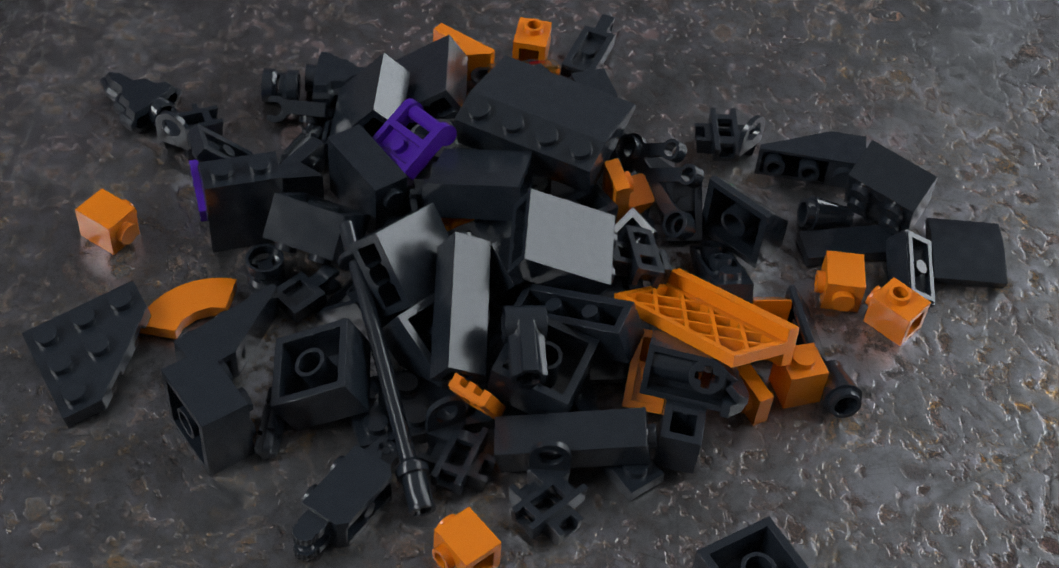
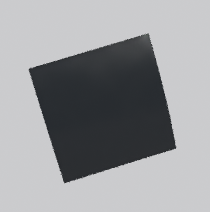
[925,218,1008,289]

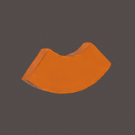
[139,278,238,339]

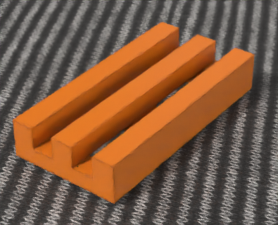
[448,373,506,419]

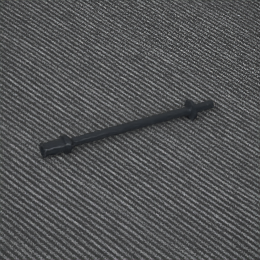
[337,220,436,517]

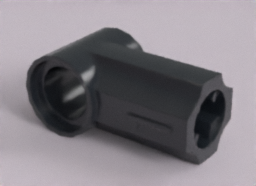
[501,305,548,388]

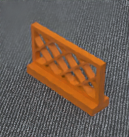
[614,268,800,368]

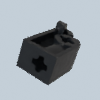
[639,330,749,418]

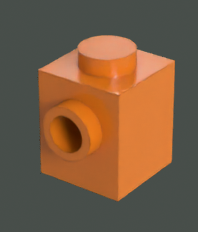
[512,17,552,65]
[75,188,140,255]
[814,250,866,312]
[863,277,931,346]
[769,342,829,409]
[432,507,502,568]

